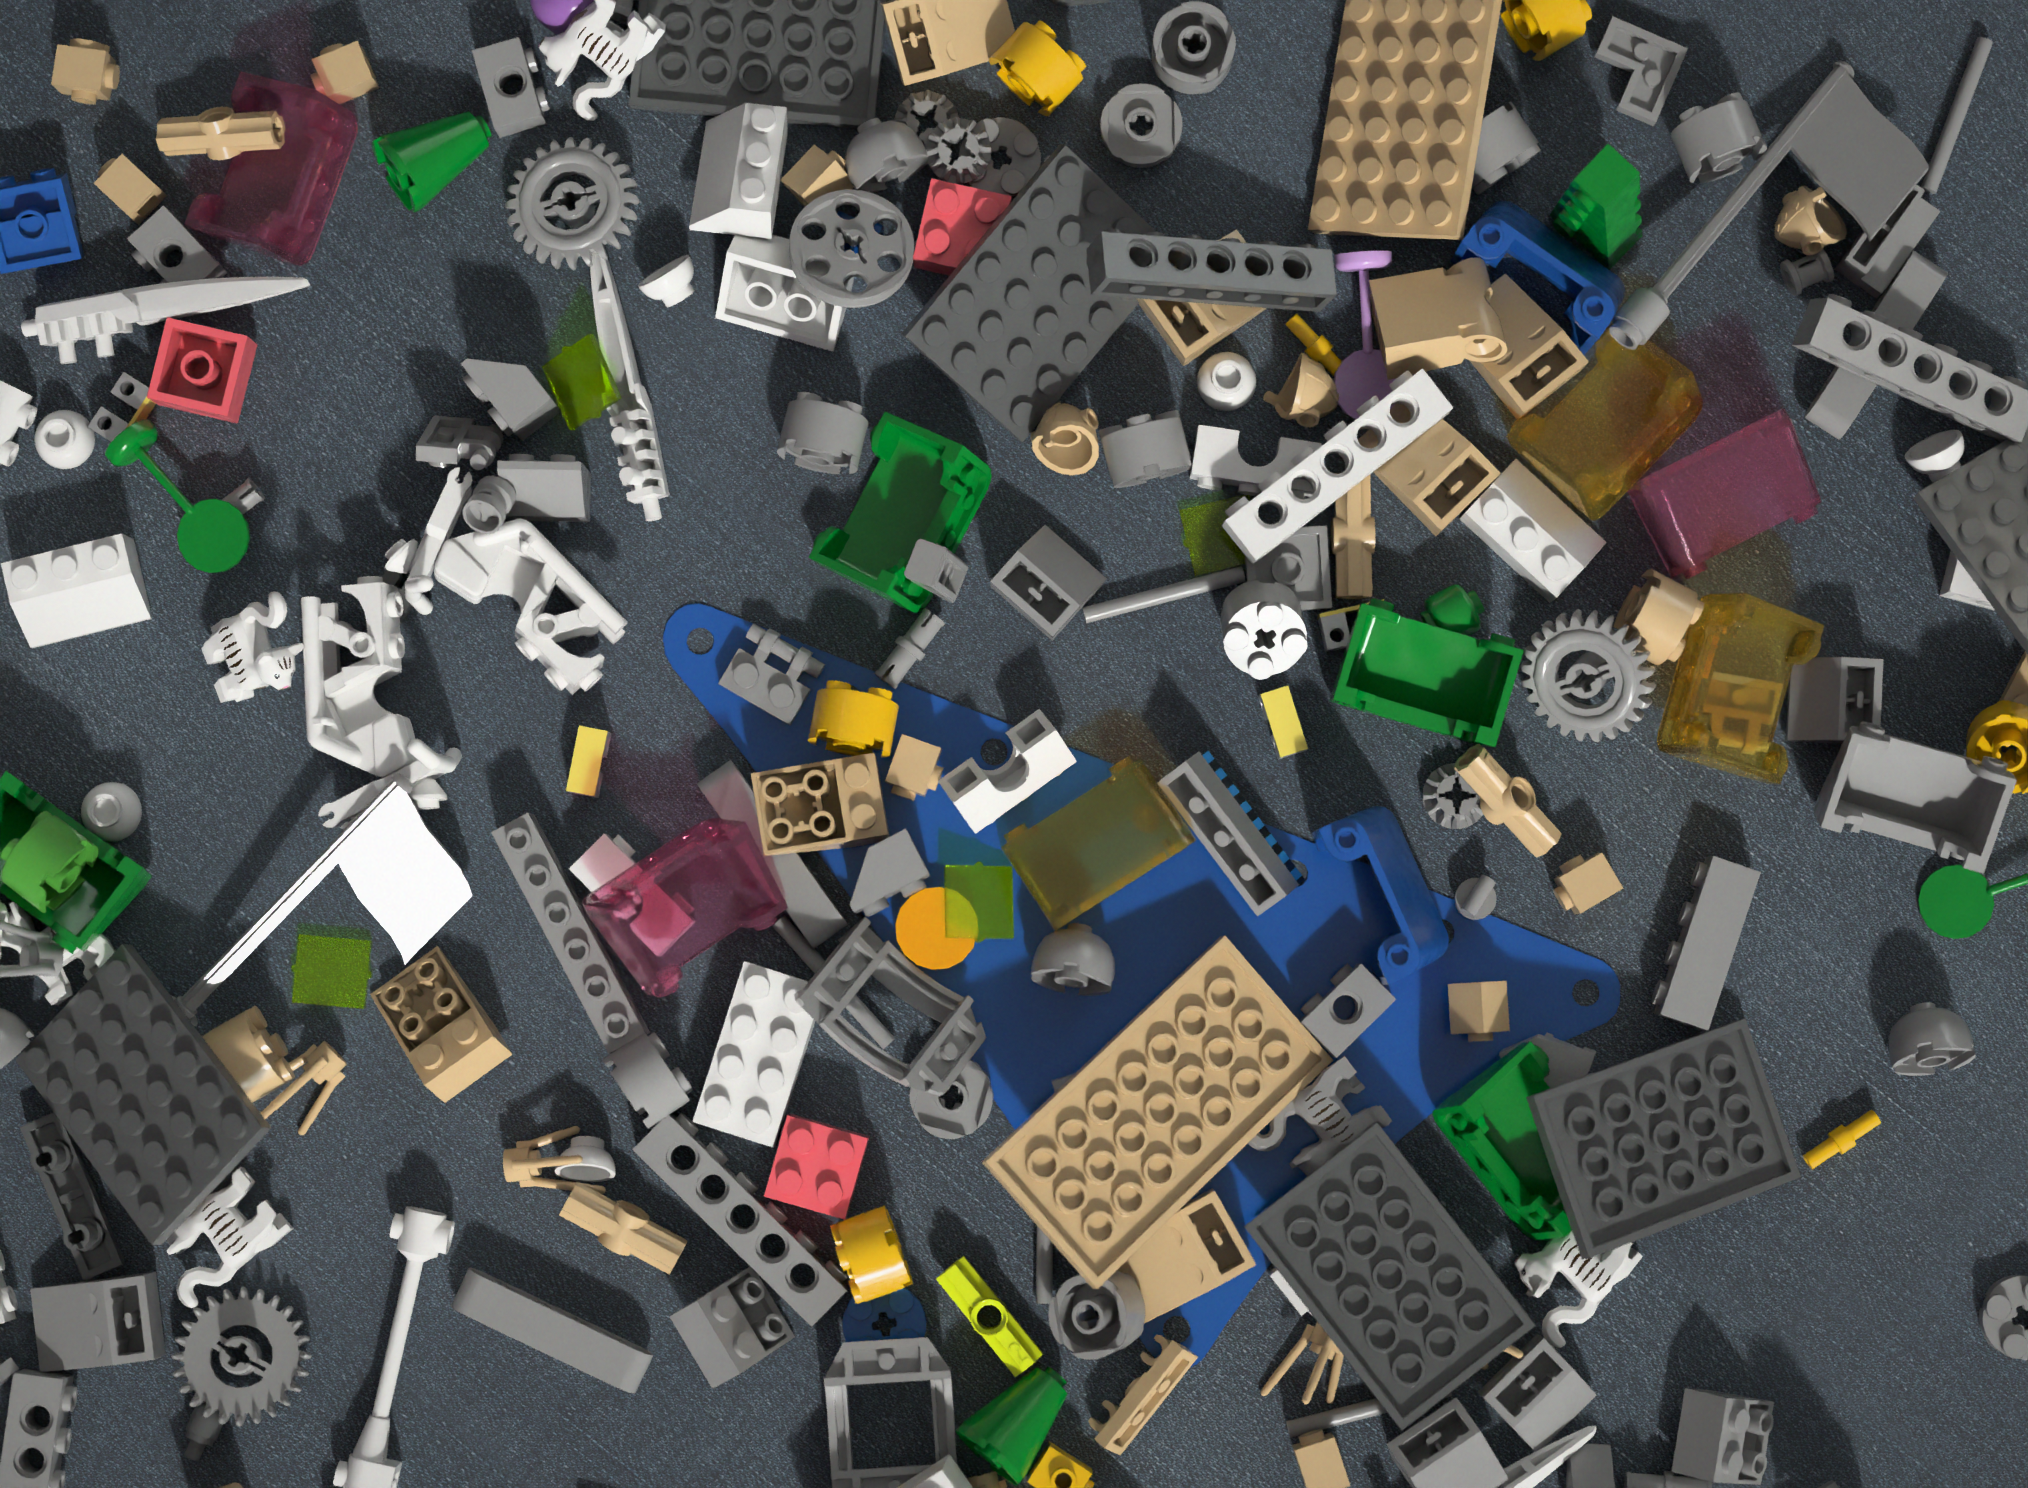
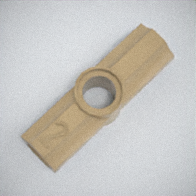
[156,107,286,160]
[1331,473,1375,599]
[1453,744,1562,857]
[559,1181,687,1275]

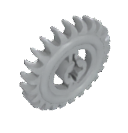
[505,137,640,270]
[1520,609,1656,742]
[171,1287,312,1426]

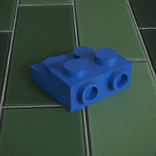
[0,168,84,274]

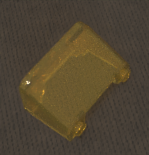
[1506,328,1703,520]
[1657,593,1824,785]
[1001,756,1196,931]

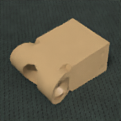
[1369,258,1508,380]

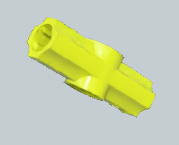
[936,1255,1043,1377]

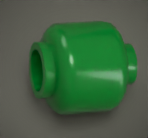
[1420,584,1485,636]

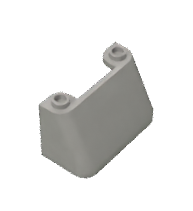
[1813,721,2017,874]

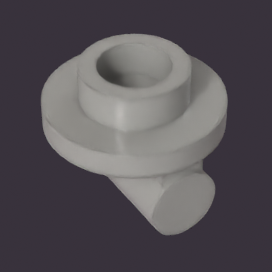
[1454,874,1497,920]

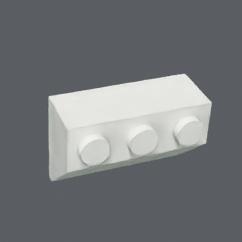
[689,103,788,239]
[715,235,854,351]
[1460,459,1607,603]
[1,533,153,648]

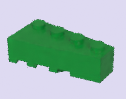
[1550,143,1642,270]

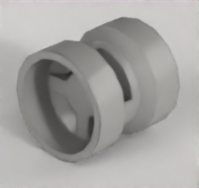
[463,476,516,534]

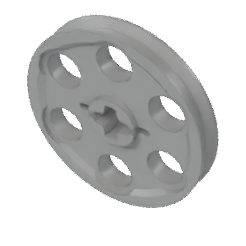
[789,190,914,308]

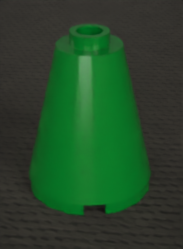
[372,111,491,213]
[955,1367,1068,1486]

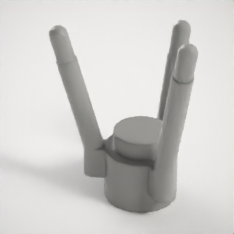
[0,920,63,977]

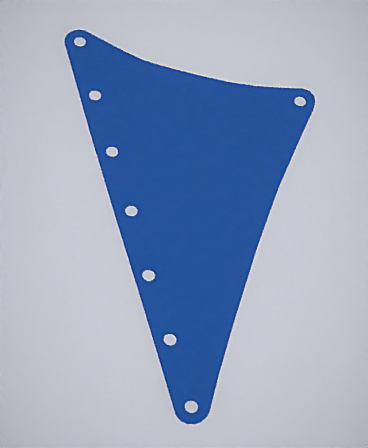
[663,604,1620,1368]

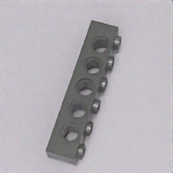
[1087,229,1337,312]

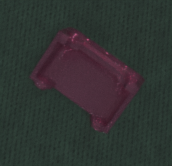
[184,71,358,266]
[1627,408,1822,580]
[582,818,788,997]

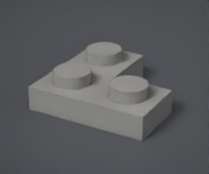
[1594,16,1688,126]

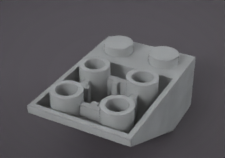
[30,1272,166,1372]

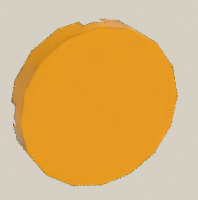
[895,887,978,970]

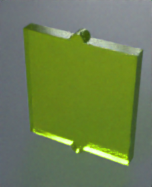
[541,334,622,430]
[1179,494,1251,576]
[944,862,1014,943]
[291,934,373,1009]

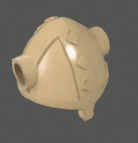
[1775,186,1847,255]
[1263,352,1339,427]
[1031,403,1099,476]

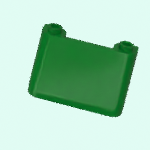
[808,412,992,613]
[1329,598,1524,747]
[0,771,152,954]
[1432,1041,1572,1240]

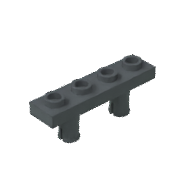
[20,1112,126,1281]

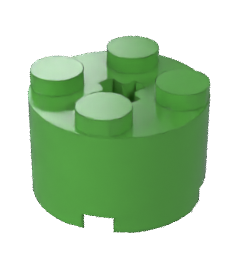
[1,811,99,913]

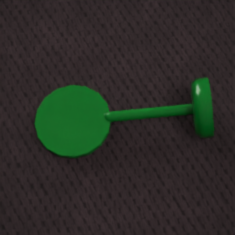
[105,419,250,573]
[1918,865,2028,939]

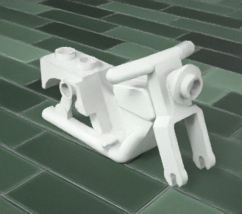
[385,467,628,695]
[301,576,462,830]

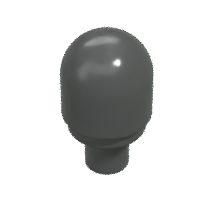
[183,1402,223,1462]

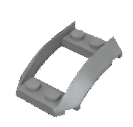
[794,917,986,1096]
[824,1337,957,1488]

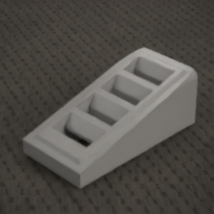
[904,539,969,603]

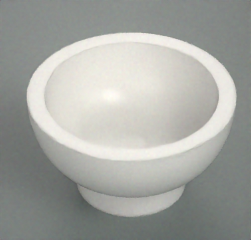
[638,255,695,308]
[1197,352,1256,411]
[35,410,95,469]
[1905,430,1964,482]
[81,782,142,842]
[555,1136,616,1182]

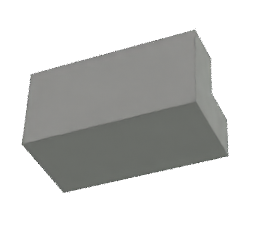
[1834,185,1940,298]

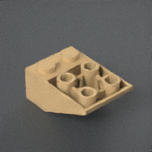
[880,0,1015,86]
[1136,229,1267,367]
[1469,273,1589,420]
[1358,404,1501,536]
[751,753,890,856]
[370,946,512,1103]
[1118,1188,1256,1323]

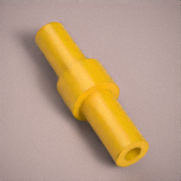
[1285,313,1341,376]
[1803,1109,1881,1169]

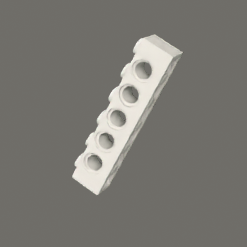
[1222,368,1453,565]

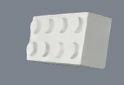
[692,961,815,1147]

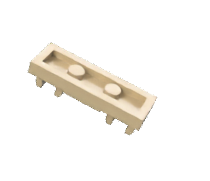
[1088,1335,1198,1455]

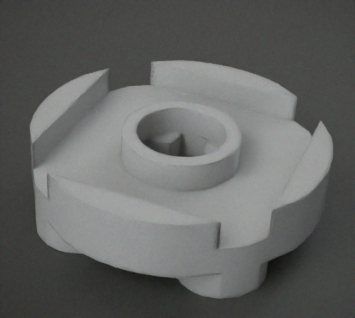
[1100,83,1183,168]
[959,117,1041,197]
[909,1059,994,1139]
[1978,1275,2028,1360]

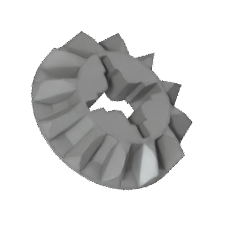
[894,89,959,148]
[926,116,991,184]
[1422,763,1483,829]

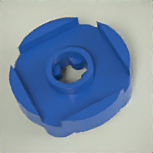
[843,1288,926,1342]

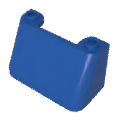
[1450,201,1625,355]
[1311,806,1449,985]

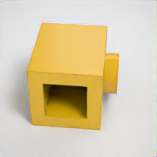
[1027,1441,1095,1488]

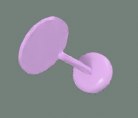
[1334,251,1396,420]

